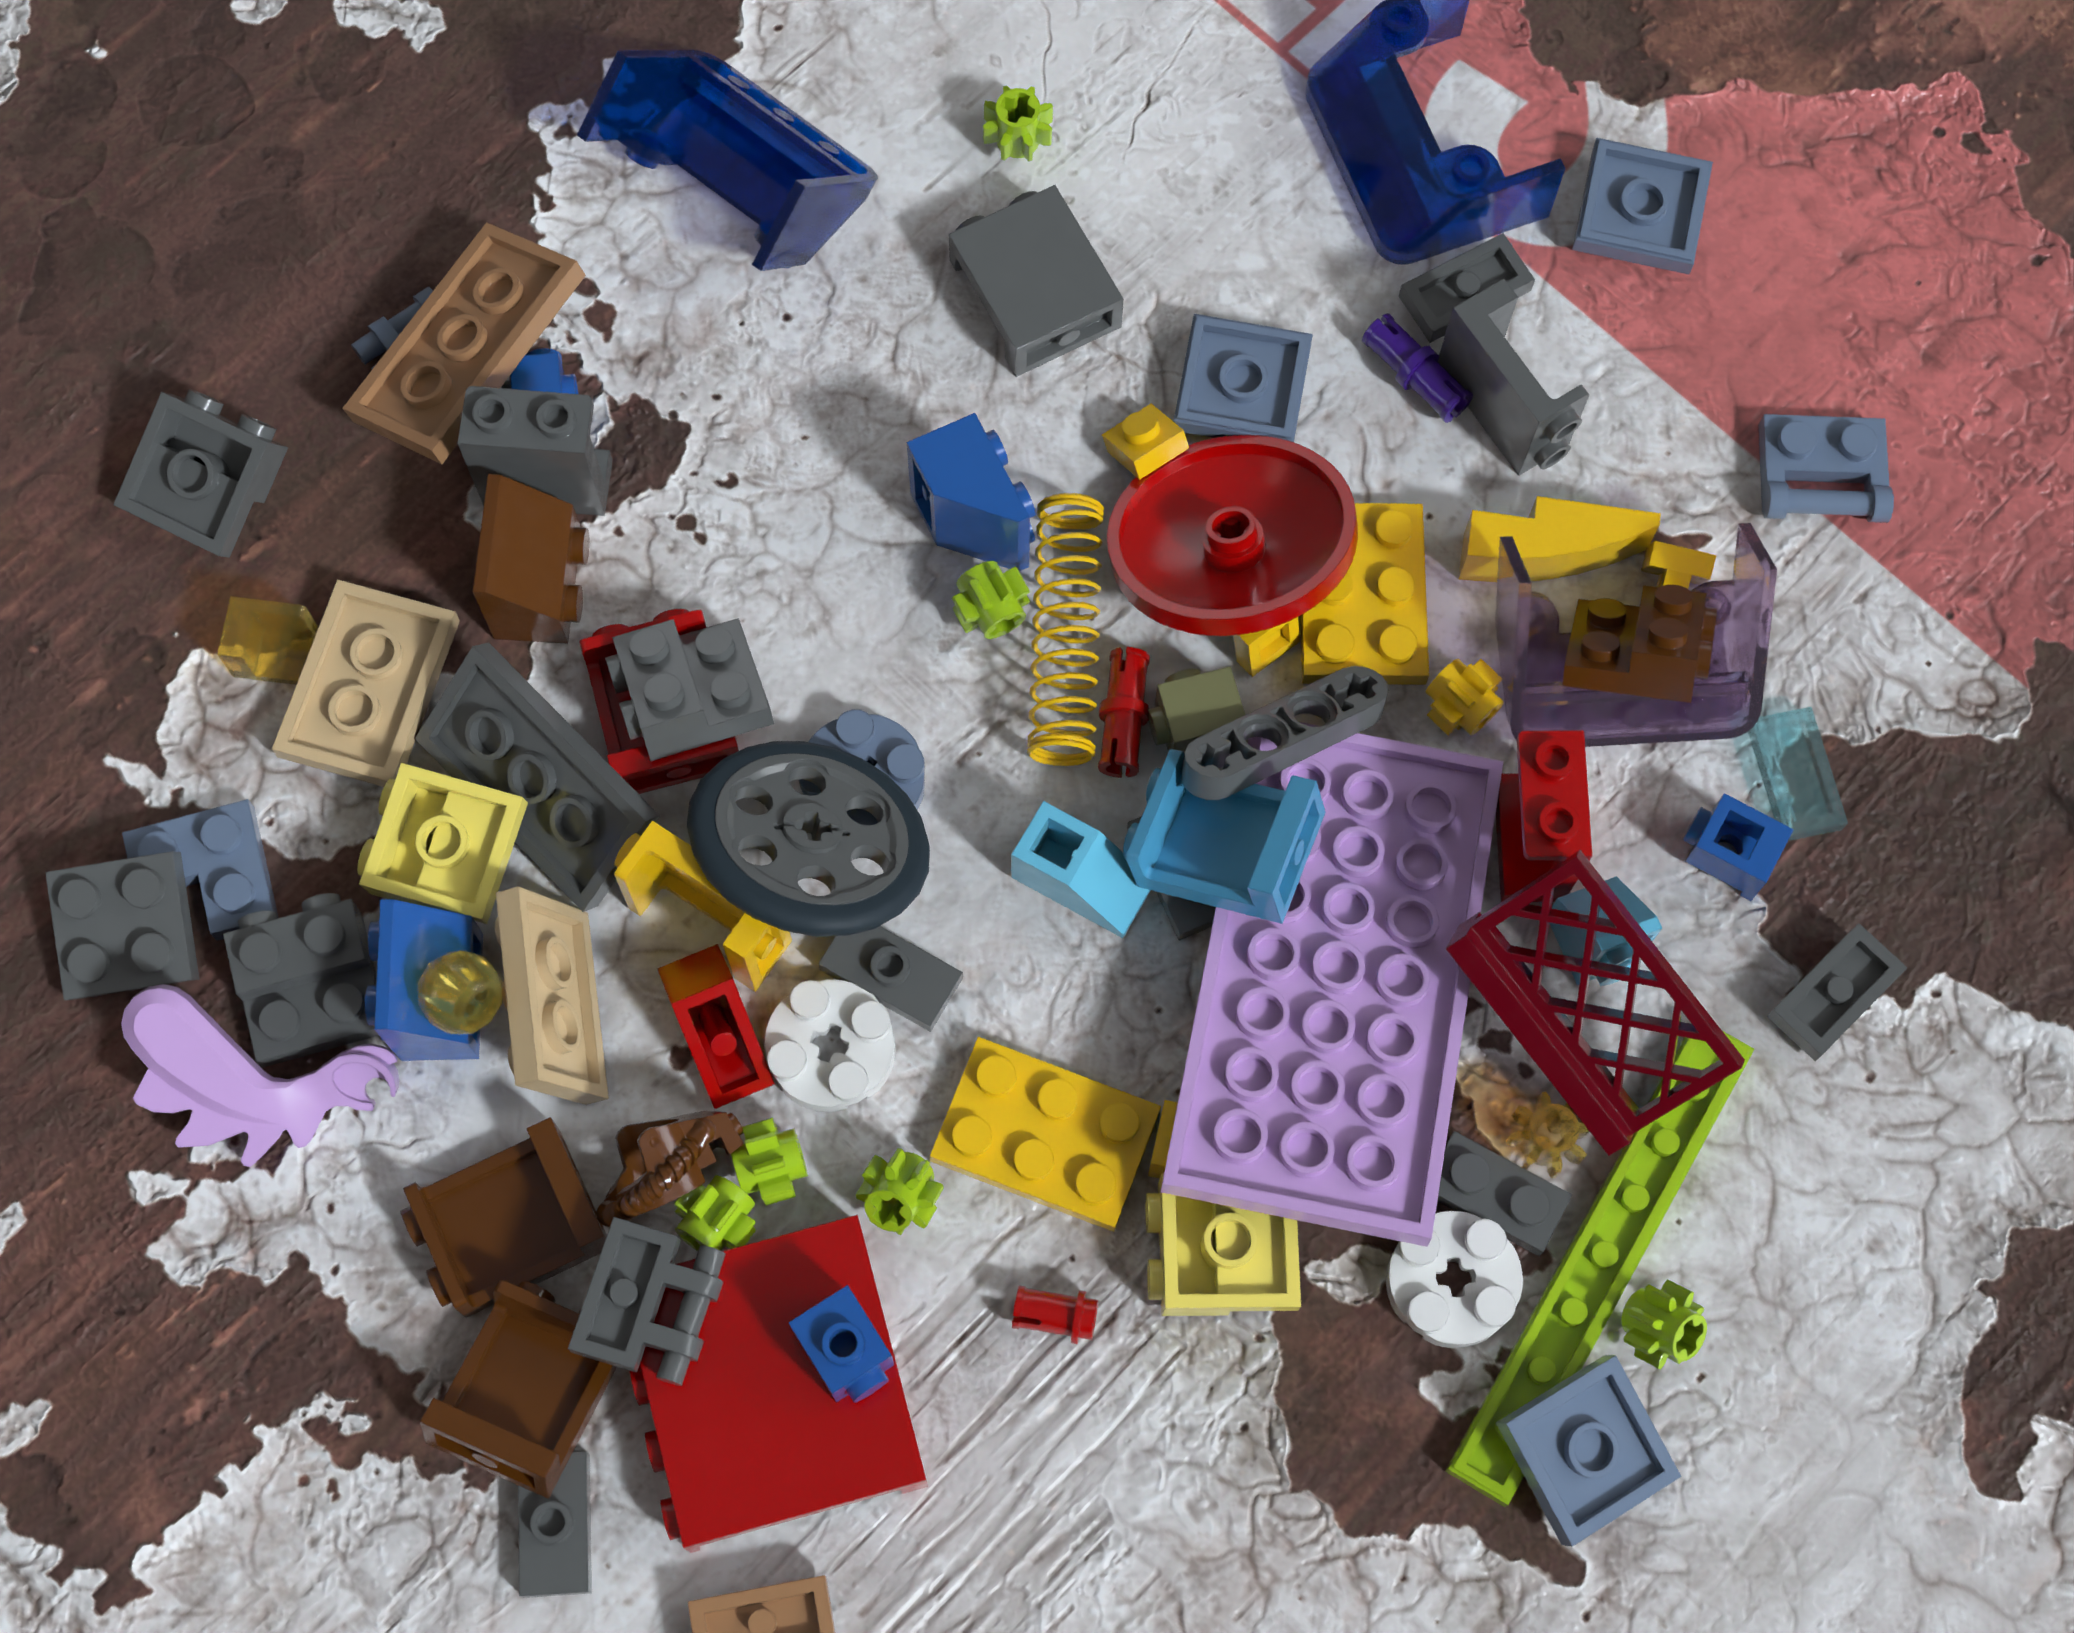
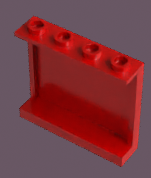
[629,1215,928,1553]

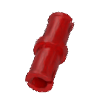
[1098,647,1150,778]

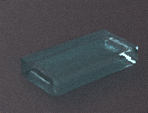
[1746,707,1848,841]

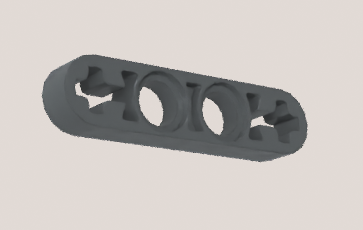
[1181,666,1389,800]

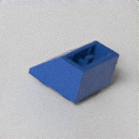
[906,413,1036,571]
[365,899,483,1061]

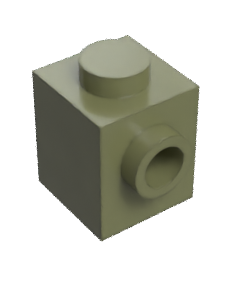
[1147,666,1246,754]

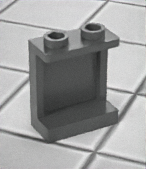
[949,185,1124,377]
[1438,279,1589,476]
[458,386,613,516]

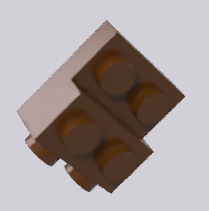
[1562,585,1718,703]

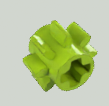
[983,85,1053,162]
[951,561,1030,639]
[731,1117,808,1206]
[855,1148,944,1235]
[674,1175,756,1251]
[1621,1279,1707,1370]

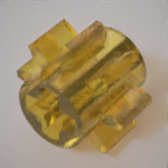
[1506,1091,1590,1179]

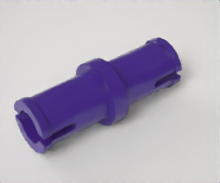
[1362,313,1473,423]

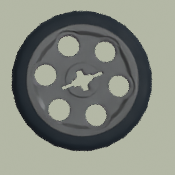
[687,741,930,937]

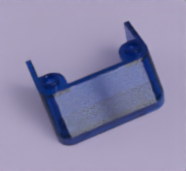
[1305,0,1566,265]
[577,50,878,271]

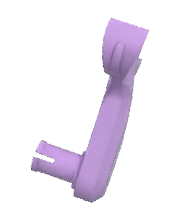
[121,984,399,1167]

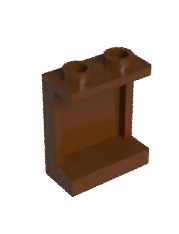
[400,1117,607,1318]
[420,1280,617,1499]

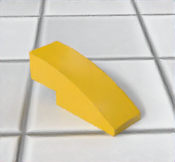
[1458,496,1661,583]

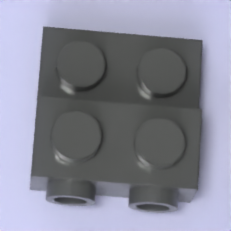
[113,389,288,558]
[605,618,774,761]
[223,893,379,1068]

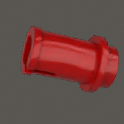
[1012,1285,1098,1344]

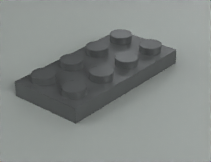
[415,642,660,912]

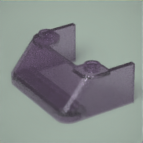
[1495,523,1777,747]

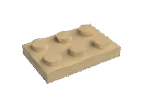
[272,579,460,787]
[495,886,609,1105]

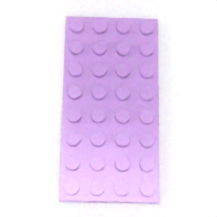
[1161,722,1503,1247]

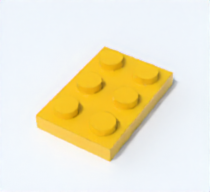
[1300,503,1429,685]
[930,1037,1161,1232]

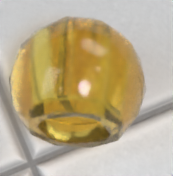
[418,950,502,1035]

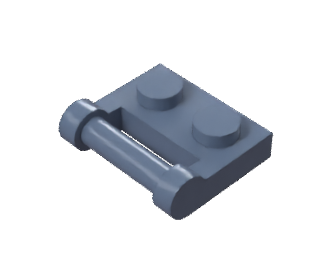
[1758,414,1894,523]

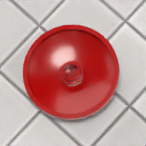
[1107,435,1358,636]

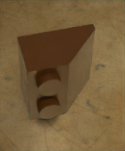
[473,474,590,644]

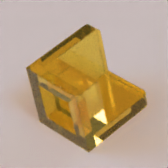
[217,596,318,685]

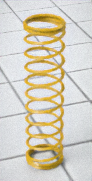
[1027,493,1104,766]

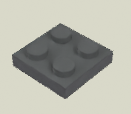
[45,851,200,1000]

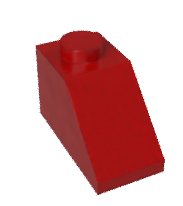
[657,944,775,1109]

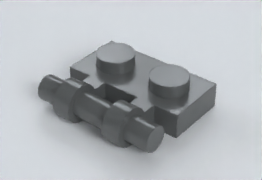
[568,1217,726,1386]

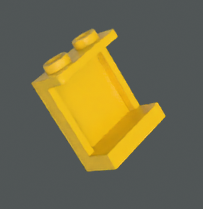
[614,821,792,992]

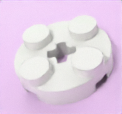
[764,979,896,1112]
[1386,1211,1523,1348]

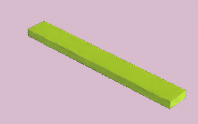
[1445,1023,1754,1507]

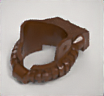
[596,1111,744,1227]

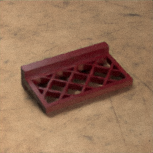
[1446,850,1745,1156]

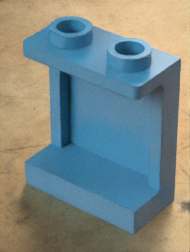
[1123,749,1326,924]

